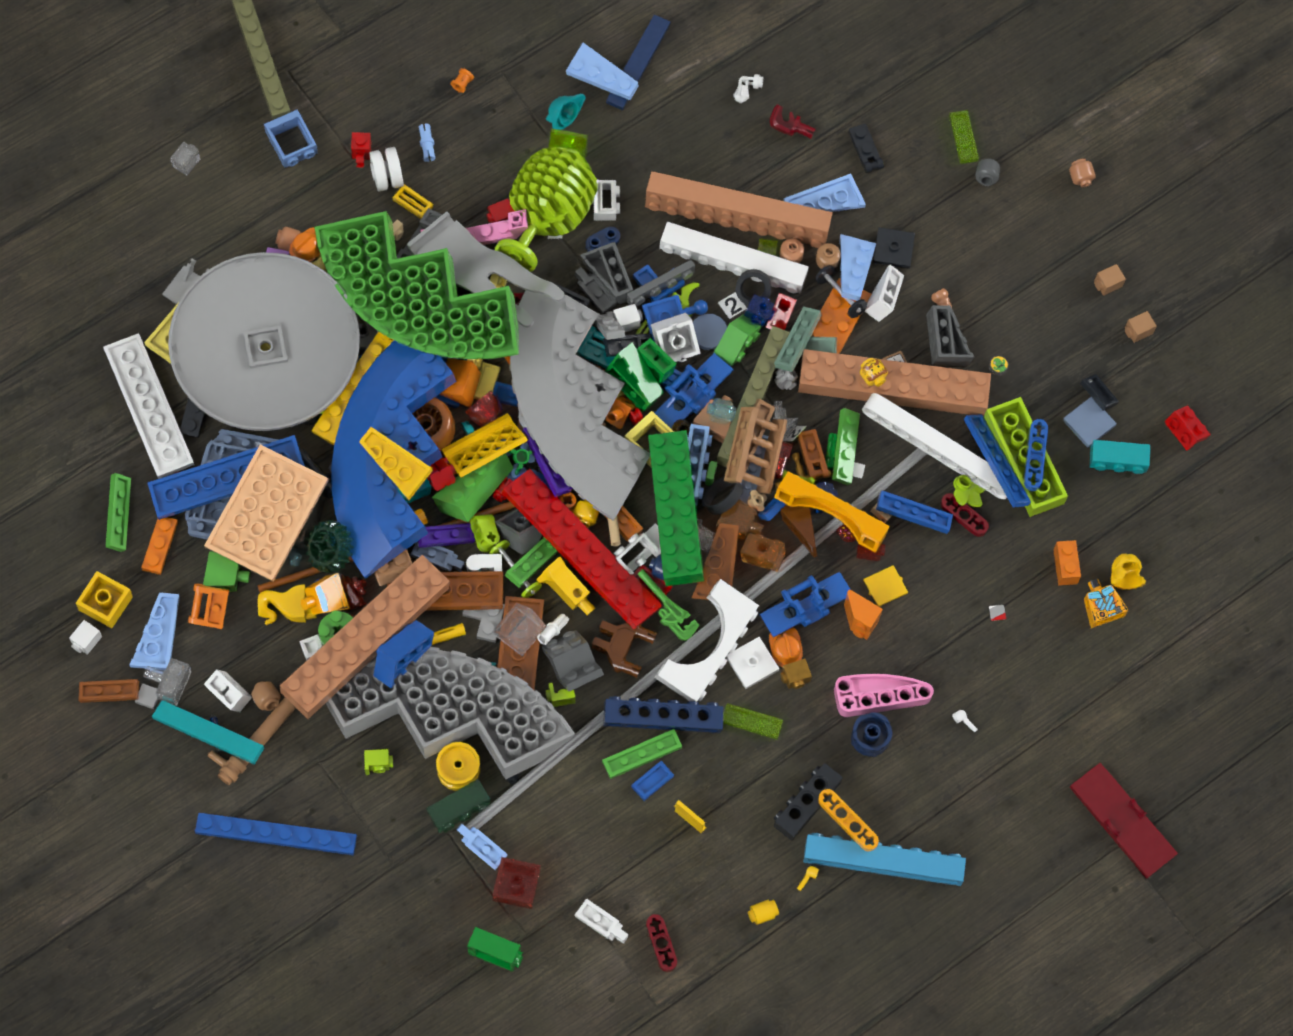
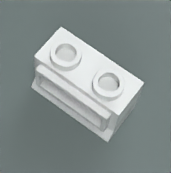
[594,180,620,221]
[614,533,659,574]

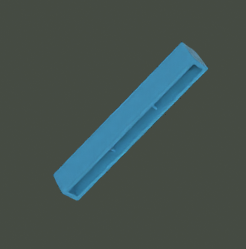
[803,833,966,886]

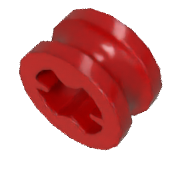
[629,408,643,426]

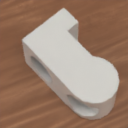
[466,554,502,572]

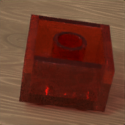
[493,857,541,909]

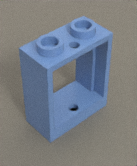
[264,110,318,168]

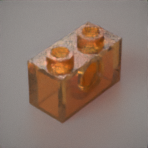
[740,533,786,572]

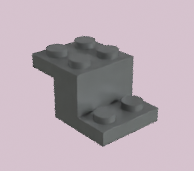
[541,630,604,692]

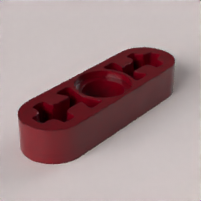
[941,493,988,537]
[646,914,677,972]

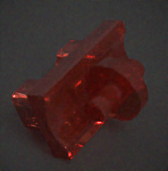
[339,574,367,611]

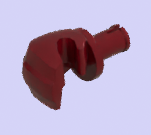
[769,104,816,139]

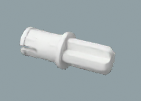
[537,614,569,645]

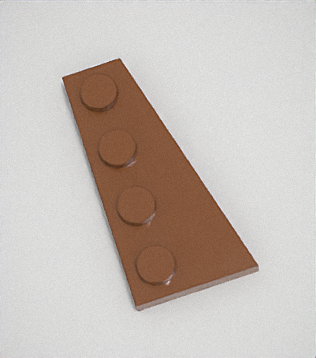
[692,523,739,600]

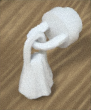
[733,74,763,103]

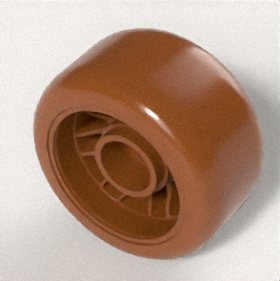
[412,397,455,452]

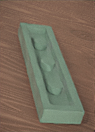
[774,307,821,372]

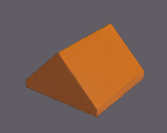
[440,358,481,408]

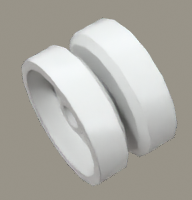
[369,147,404,192]

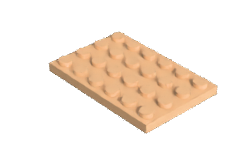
[204,445,329,581]

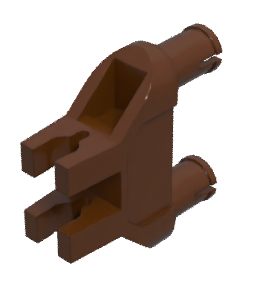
[592,620,657,678]

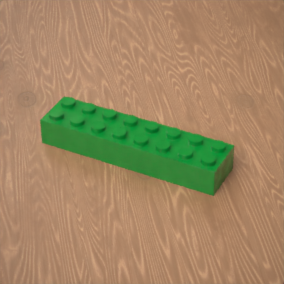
[648,430,704,586]

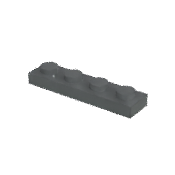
[627,260,695,306]

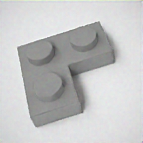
[463,604,504,643]

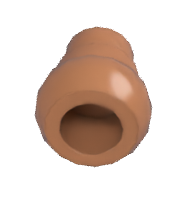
[931,288,952,308]

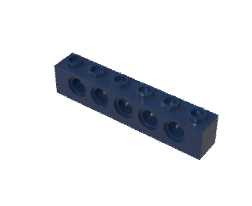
[603,696,723,733]

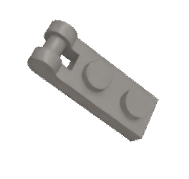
[594,311,625,340]

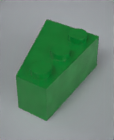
[605,342,664,413]

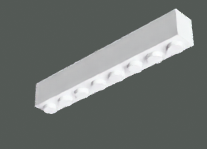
[660,222,809,294]

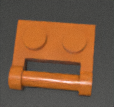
[188,584,229,629]

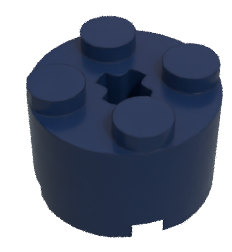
[851,712,892,757]

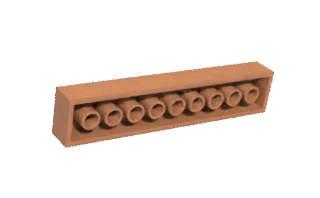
[645,171,833,248]
[798,349,991,417]
[280,555,450,719]

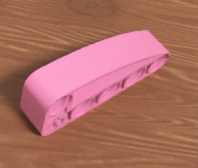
[834,674,933,717]

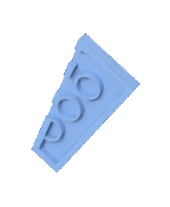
[566,43,639,100]

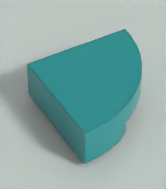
[460,421,474,436]

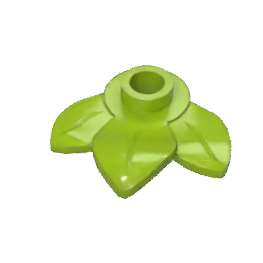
[953,475,985,507]

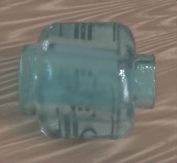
[706,398,736,425]

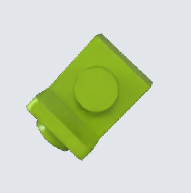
[545,683,575,707]

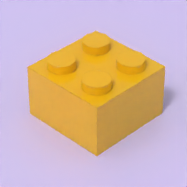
[76,571,133,629]

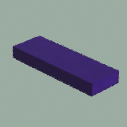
[418,523,475,548]

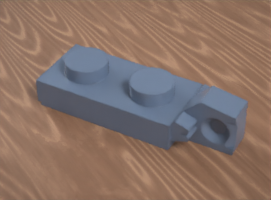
[411,541,465,572]

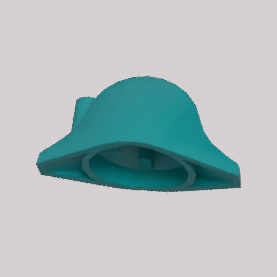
[546,94,586,133]

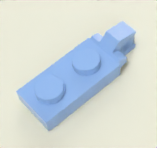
[456,823,508,870]

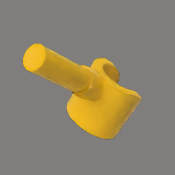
[797,866,819,891]

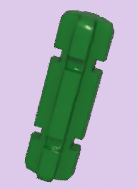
[826,433,837,470]

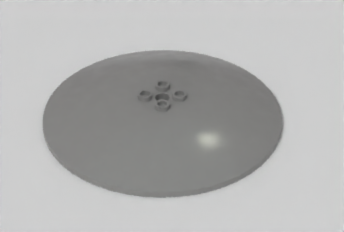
[168,253,360,431]

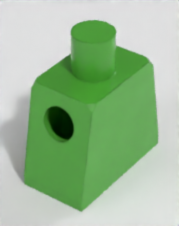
[203,551,250,592]

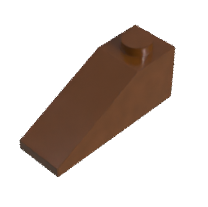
[780,505,817,558]

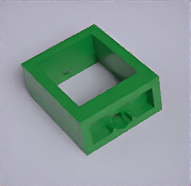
[467,927,523,972]

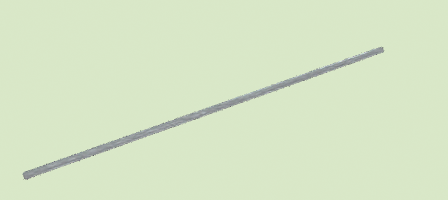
[465,448,927,830]

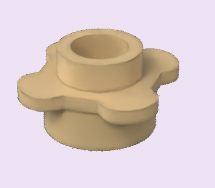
[747,490,767,512]

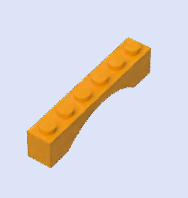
[774,471,890,553]

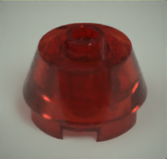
[465,391,503,427]

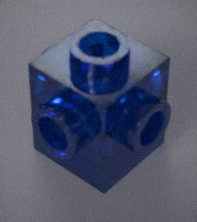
[744,294,775,325]

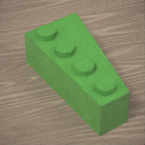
[432,453,513,522]

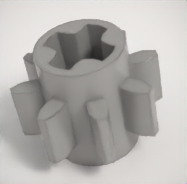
[775,369,798,390]

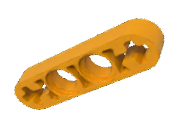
[818,789,879,852]

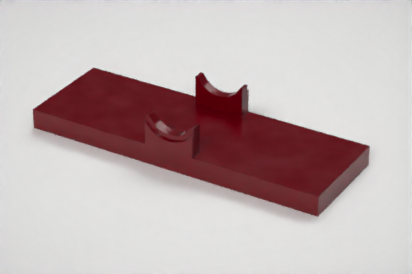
[1069,763,1178,879]

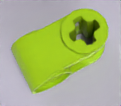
[470,514,500,553]

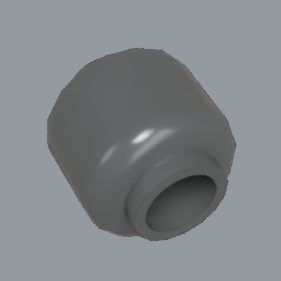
[975,159,1000,186]

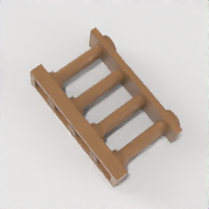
[724,407,787,494]

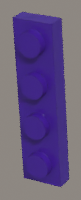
[522,427,573,497]

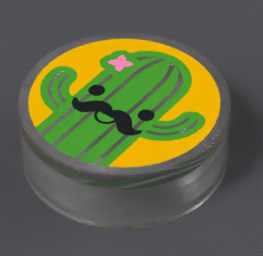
[989,356,1009,375]

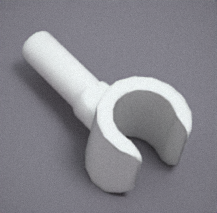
[952,710,977,732]

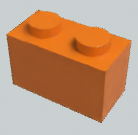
[1053,540,1081,586]

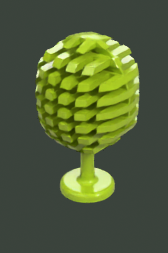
[495,147,598,272]

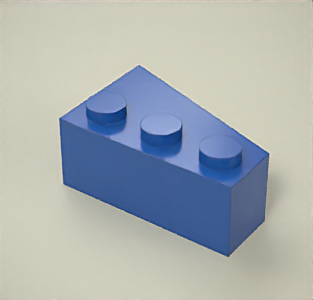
[373,620,434,688]

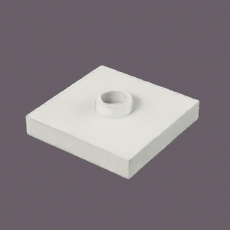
[726,637,779,689]

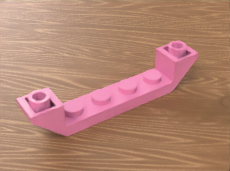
[421,209,528,245]

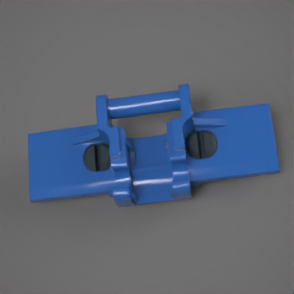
[655,353,733,429]
[760,572,851,638]

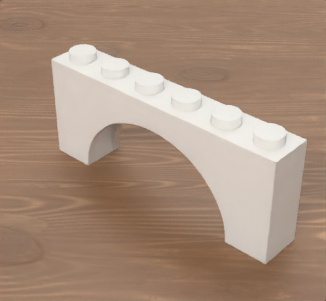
[654,579,759,702]

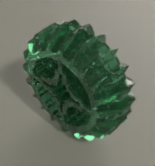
[305,520,354,573]

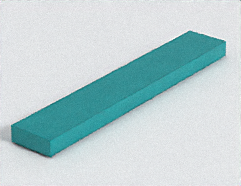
[152,700,264,765]

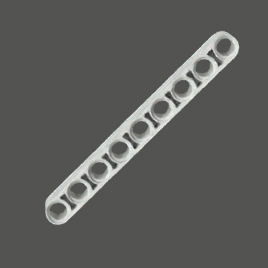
[862,393,1007,499]

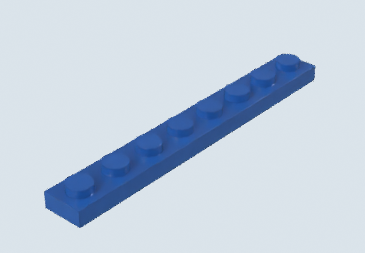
[195,813,357,855]

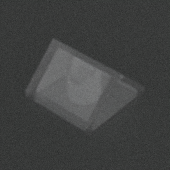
[492,603,547,656]

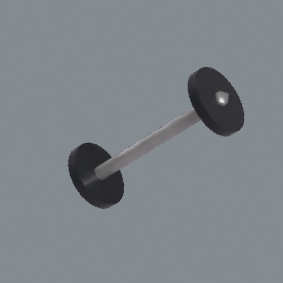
[815,265,867,318]

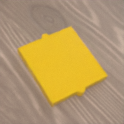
[863,565,908,607]
[674,800,706,833]

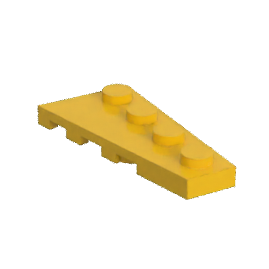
[359,427,433,500]

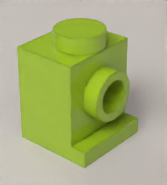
[364,749,393,775]

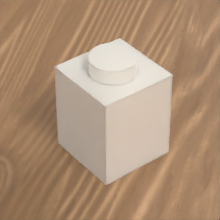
[613,304,643,332]
[69,620,102,655]

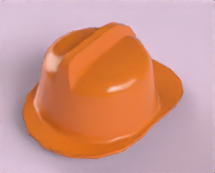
[289,228,321,262]
[769,627,803,667]

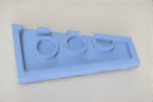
[783,174,866,212]
[839,234,876,301]
[130,593,180,671]

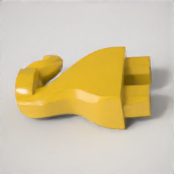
[258,584,317,625]

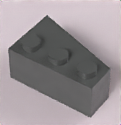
[580,242,633,305]
[926,305,974,366]

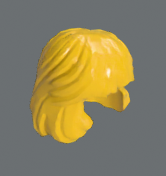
[1110,554,1146,590]

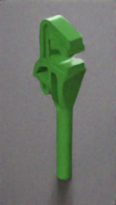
[638,570,699,641]

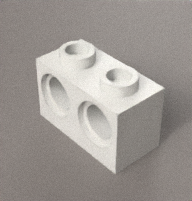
[204,669,252,712]

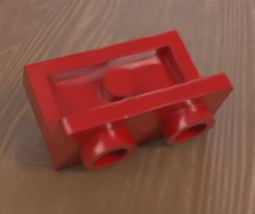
[1165,406,1211,450]

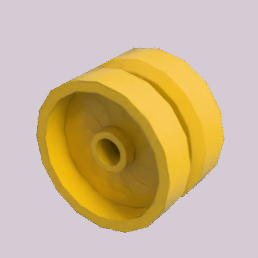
[436,742,480,791]

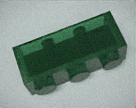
[426,779,491,833]

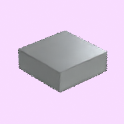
[135,684,161,709]

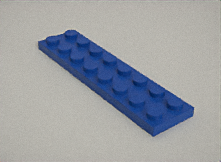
[148,435,305,520]

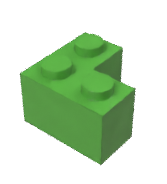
[713,314,762,366]

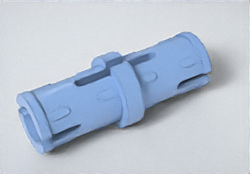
[419,124,436,162]

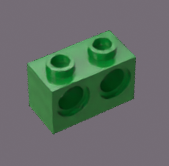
[637,338,677,385]

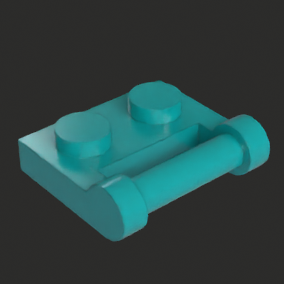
[577,326,616,369]

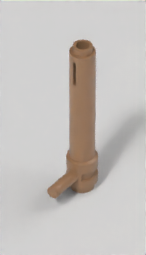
[208,698,296,785]

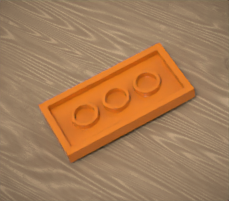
[811,278,871,354]

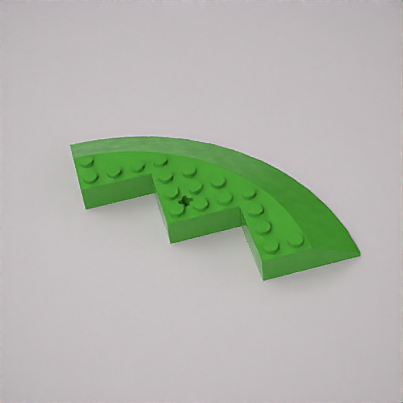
[314,211,519,359]

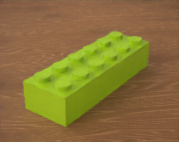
[984,397,1068,517]

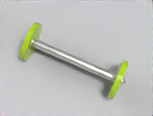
[489,540,542,598]

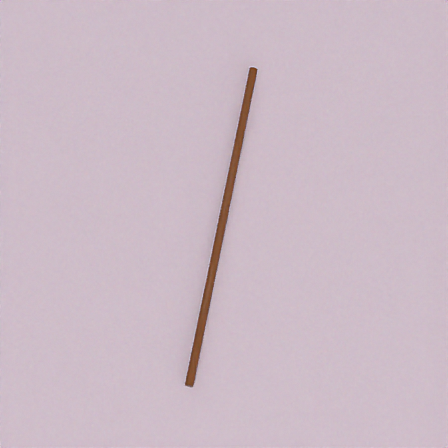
[257,501,515,593]

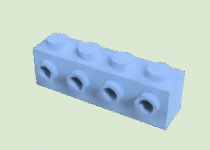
[688,424,713,505]

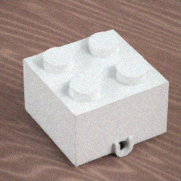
[651,313,701,362]

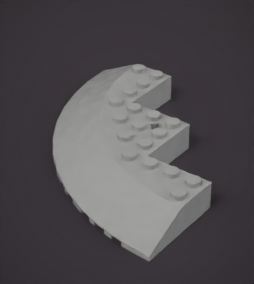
[509,290,650,521]
[326,647,575,779]

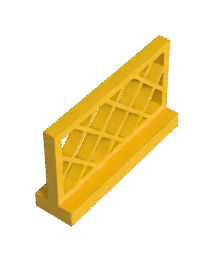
[441,413,528,477]

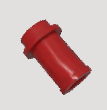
[492,477,513,502]

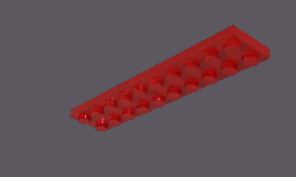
[501,469,662,630]

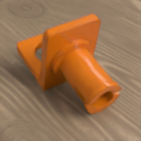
[605,395,636,429]

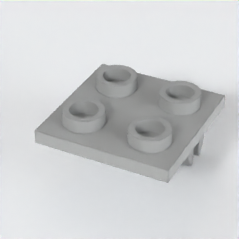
[162,258,210,304]

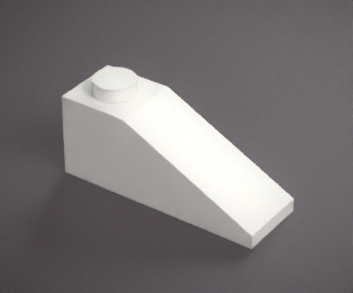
[865,265,904,322]

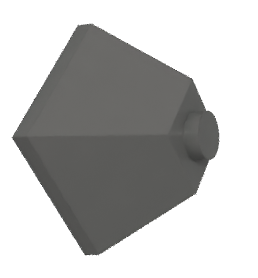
[495,509,542,555]

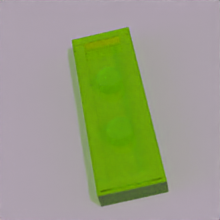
[949,110,979,164]
[723,703,783,740]

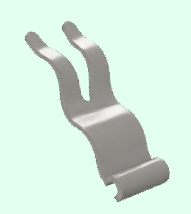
[407,211,565,328]

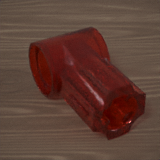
[774,442,793,479]

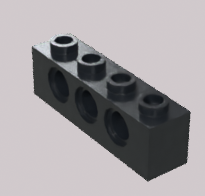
[774,763,843,841]

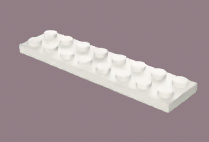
[103,333,194,479]

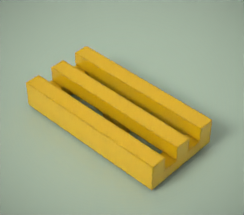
[393,184,433,219]

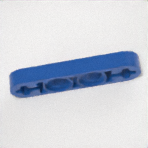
[1024,419,1048,491]

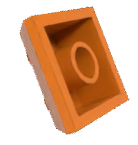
[844,589,883,640]

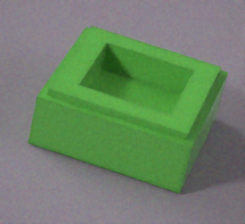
[705,461,718,486]

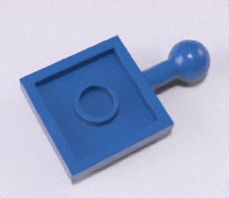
[642,295,708,341]

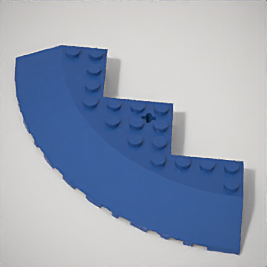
[331,340,457,579]

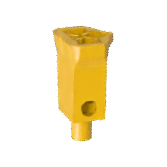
[536,557,596,616]

